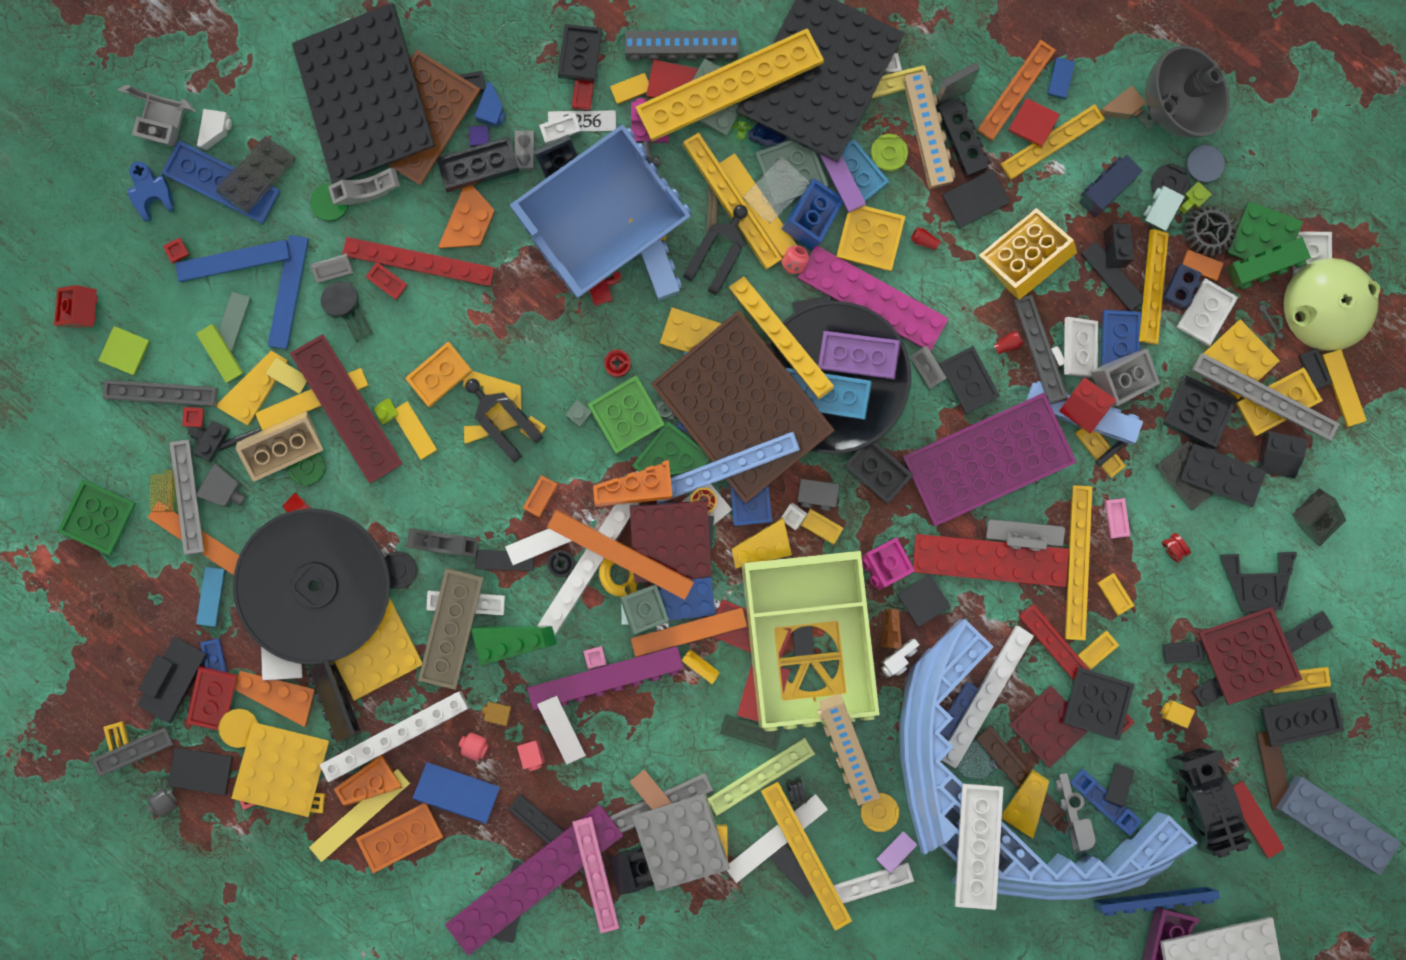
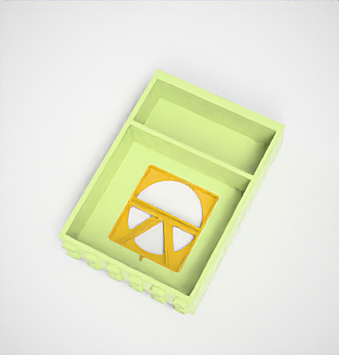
[741,551,879,731]

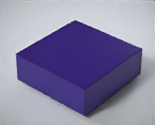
[469,125,489,147]

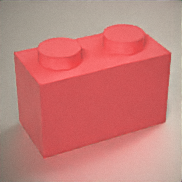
[517,739,545,771]

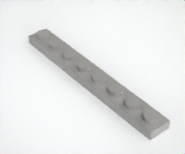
[1192,353,1339,441]

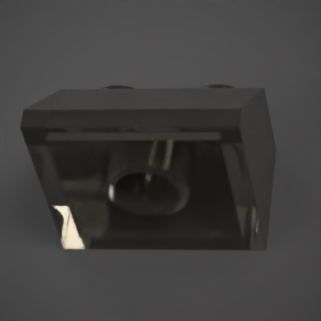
[1292,489,1346,547]

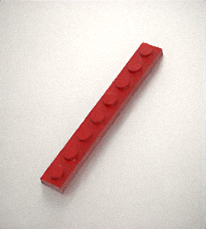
[342,237,495,287]

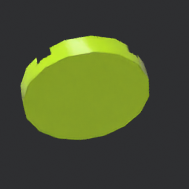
[870,134,908,172]

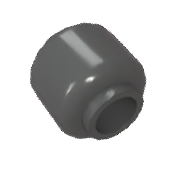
[147,788,178,818]

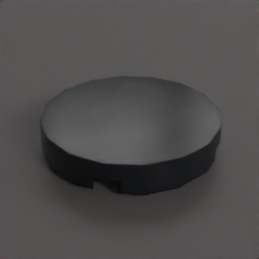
[1150,164,1190,196]
[320,282,359,318]
[385,551,418,590]

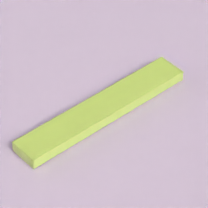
[707,737,815,816]

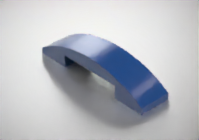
[1070,768,1143,836]

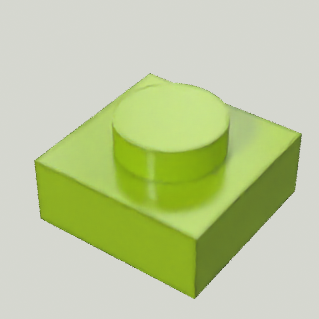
[374,398,399,425]

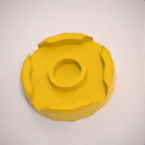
[218,709,258,748]
[861,793,899,832]

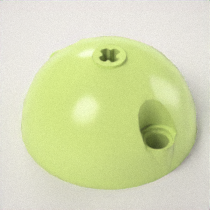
[1284,258,1380,351]

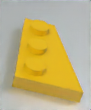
[731,517,792,568]
[1002,770,1049,839]

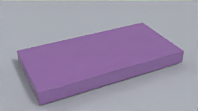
[818,331,901,380]

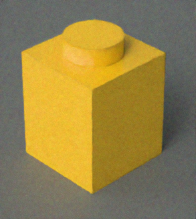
[1161,701,1195,728]

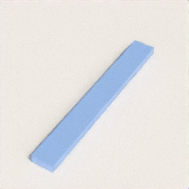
[656,432,800,504]

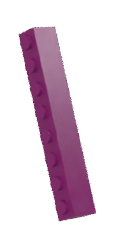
[527,646,684,713]

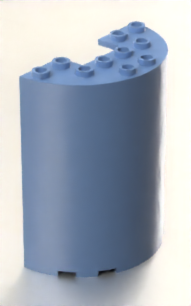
[510,124,692,299]

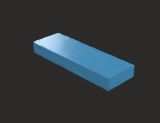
[196,567,226,627]

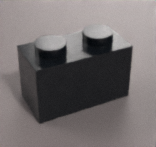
[1104,223,1134,268]

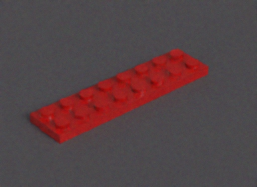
[912,534,1069,587]

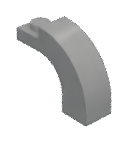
[328,168,400,205]

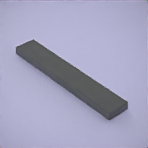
[1013,295,1068,405]
[103,380,218,407]

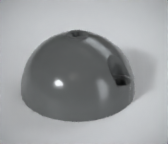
[1145,45,1230,138]

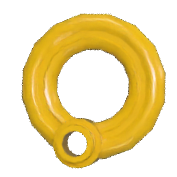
[599,558,639,597]

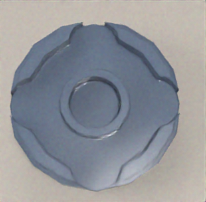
[1186,145,1225,183]

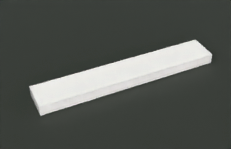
[727,794,828,883]

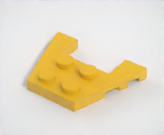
[463,371,522,444]

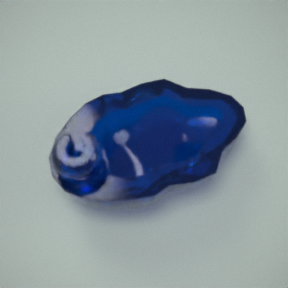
[748,124,786,146]

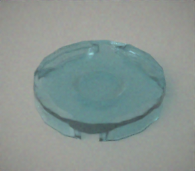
[957,741,995,780]

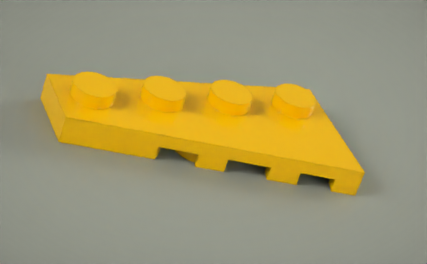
[217,351,289,426]

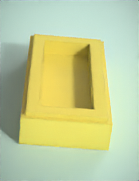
[266,357,307,394]

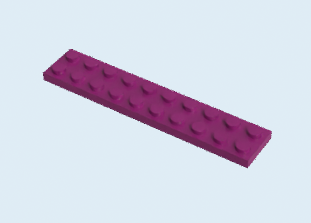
[445,804,624,956]

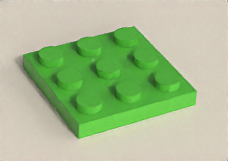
[588,375,666,454]

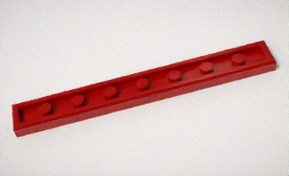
[1018,604,1135,734]

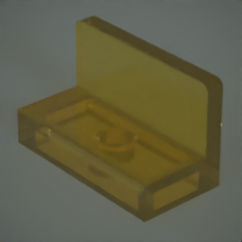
[150,470,175,512]

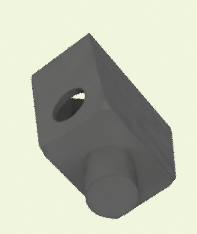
[195,464,247,508]

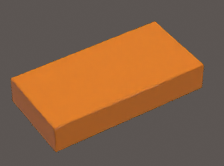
[1182,250,1224,282]
[523,475,558,518]

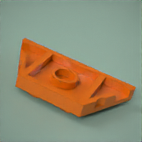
[438,185,495,249]

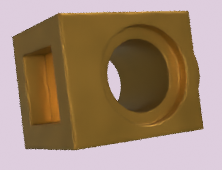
[482,701,513,726]

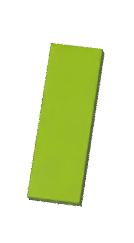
[196,324,244,383]

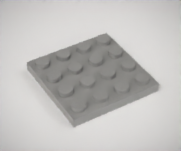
[632,793,730,891]

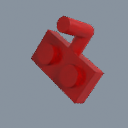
[590,272,622,306]

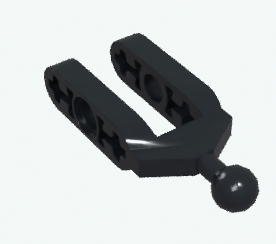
[683,204,748,296]
[465,378,544,463]

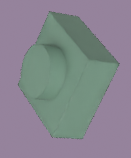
[565,400,592,427]

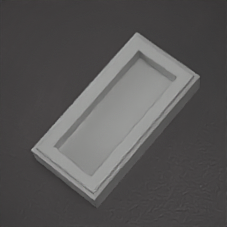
[310,254,353,283]

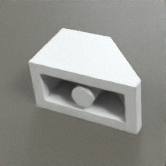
[197,109,232,151]

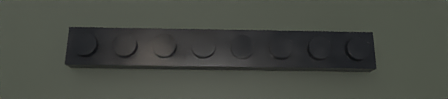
[1191,611,1334,707]

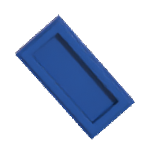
[1047,57,1075,99]

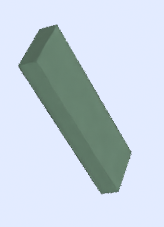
[218,292,251,352]

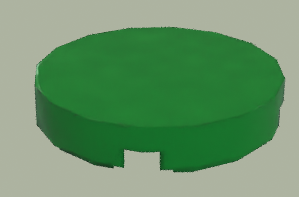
[310,183,349,222]
[287,453,326,486]

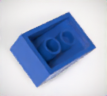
[781,178,843,250]

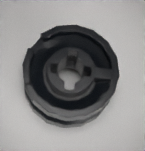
[547,550,575,578]
[785,777,807,807]

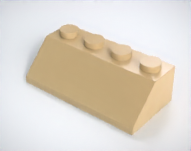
[236,411,324,482]

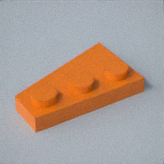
[334,755,403,806]

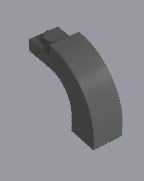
[407,528,478,558]

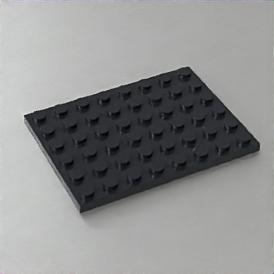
[736,0,905,163]
[292,3,436,184]

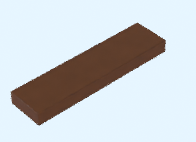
[1256,732,1288,810]

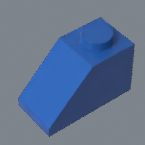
[475,82,506,129]

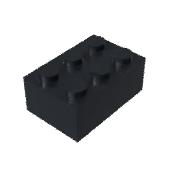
[843,442,913,505]

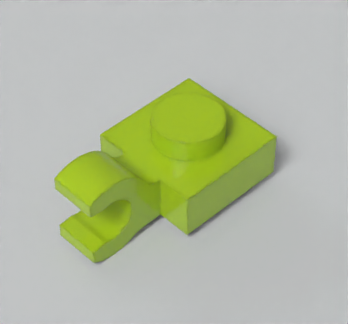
[1179,181,1212,214]

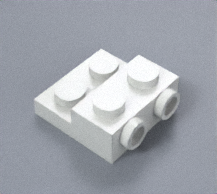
[880,639,919,677]

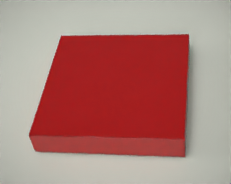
[1008,98,1060,148]

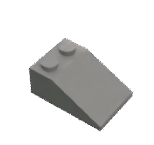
[1091,348,1160,406]

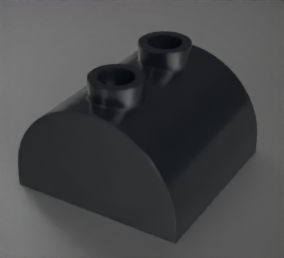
[533,134,577,178]

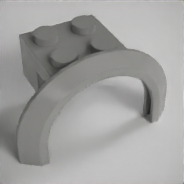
[118,85,196,147]

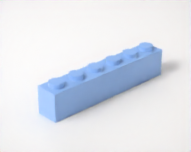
[1026,381,1143,445]

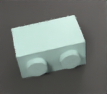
[1143,186,1185,231]

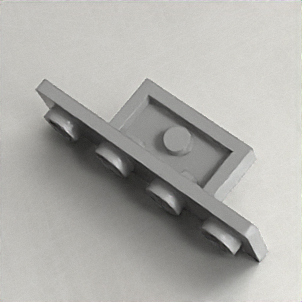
[986,519,1065,551]

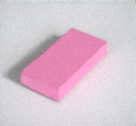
[1105,498,1130,539]

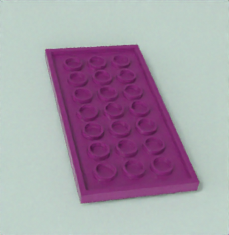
[903,392,1077,526]

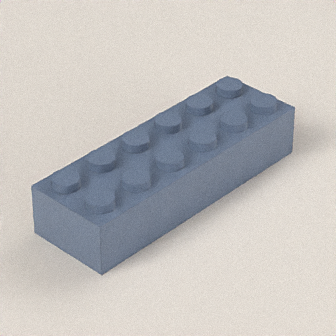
[1276,775,1401,876]

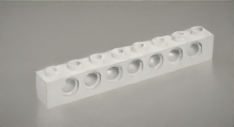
[320,691,470,782]

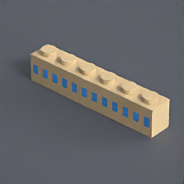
[903,71,955,189]
[817,693,880,806]

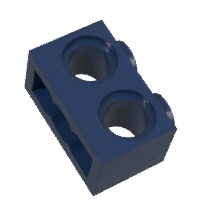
[1162,263,1202,310]

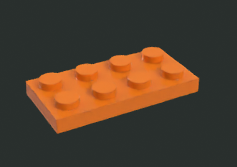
[356,803,444,873]

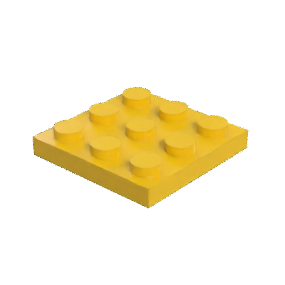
[836,206,905,272]
[1197,319,1280,400]

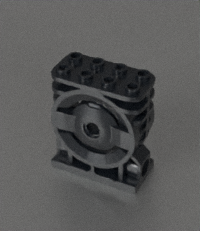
[1165,747,1251,858]

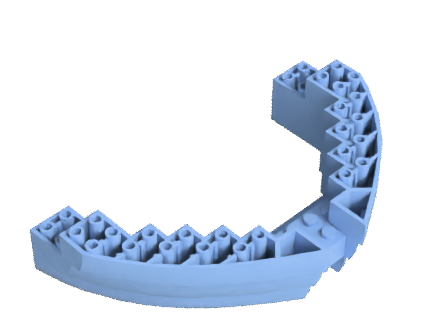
[899,619,1198,901]

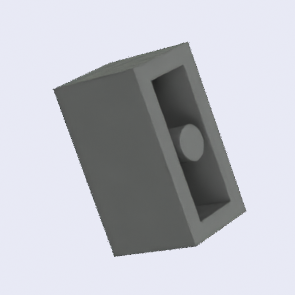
[797,479,839,511]

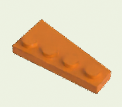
[593,460,673,507]
[235,671,316,727]

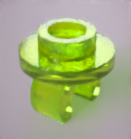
[732,121,751,139]

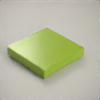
[98,326,150,376]

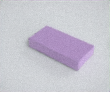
[876,831,917,874]

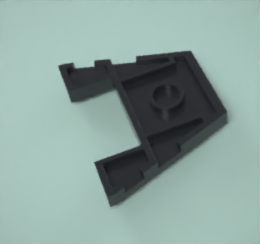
[1220,552,1297,612]

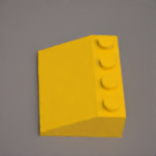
[979,208,1077,300]

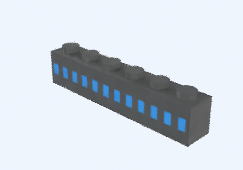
[625,30,739,61]

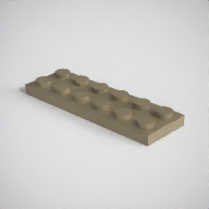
[418,568,484,690]

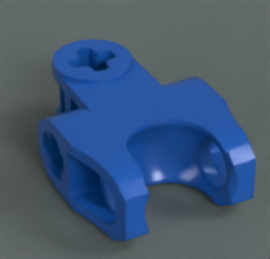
[127,161,175,222]

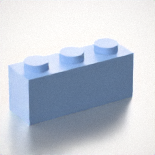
[641,239,682,301]

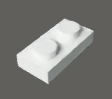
[539,113,581,144]

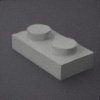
[910,346,946,389]

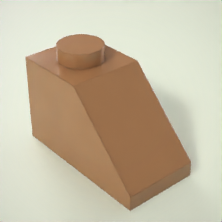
[1100,86,1146,119]

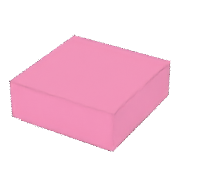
[583,646,607,670]

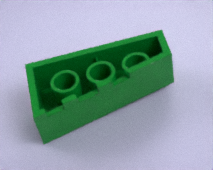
[1227,237,1311,290]
[471,626,557,665]

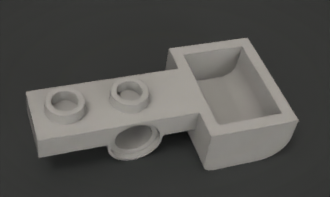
[1055,773,1095,855]

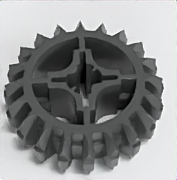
[1184,205,1237,256]

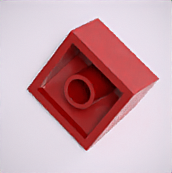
[54,285,98,328]
[1059,377,1116,434]

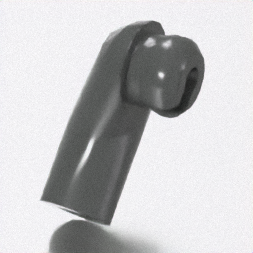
[641,141,661,167]

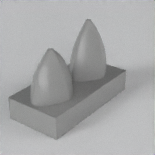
[515,130,534,169]

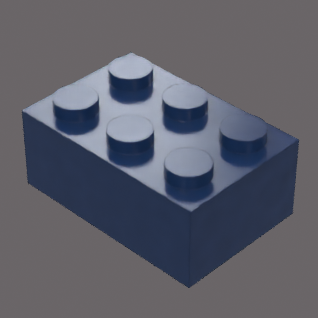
[1079,155,1143,218]

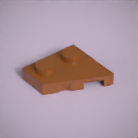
[881,609,902,649]

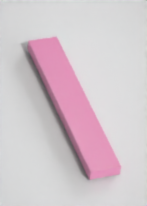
[573,817,619,934]

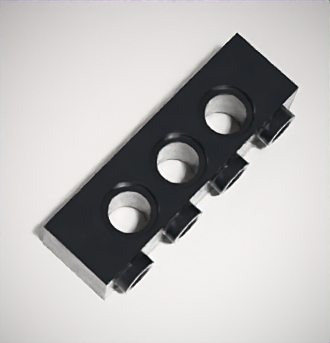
[937,98,990,179]

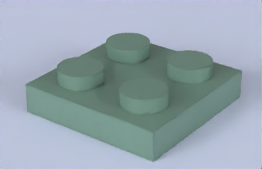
[620,584,669,634]

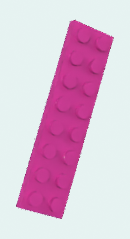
[797,246,949,351]

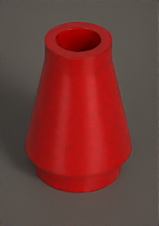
[910,227,940,250]
[994,331,1023,355]

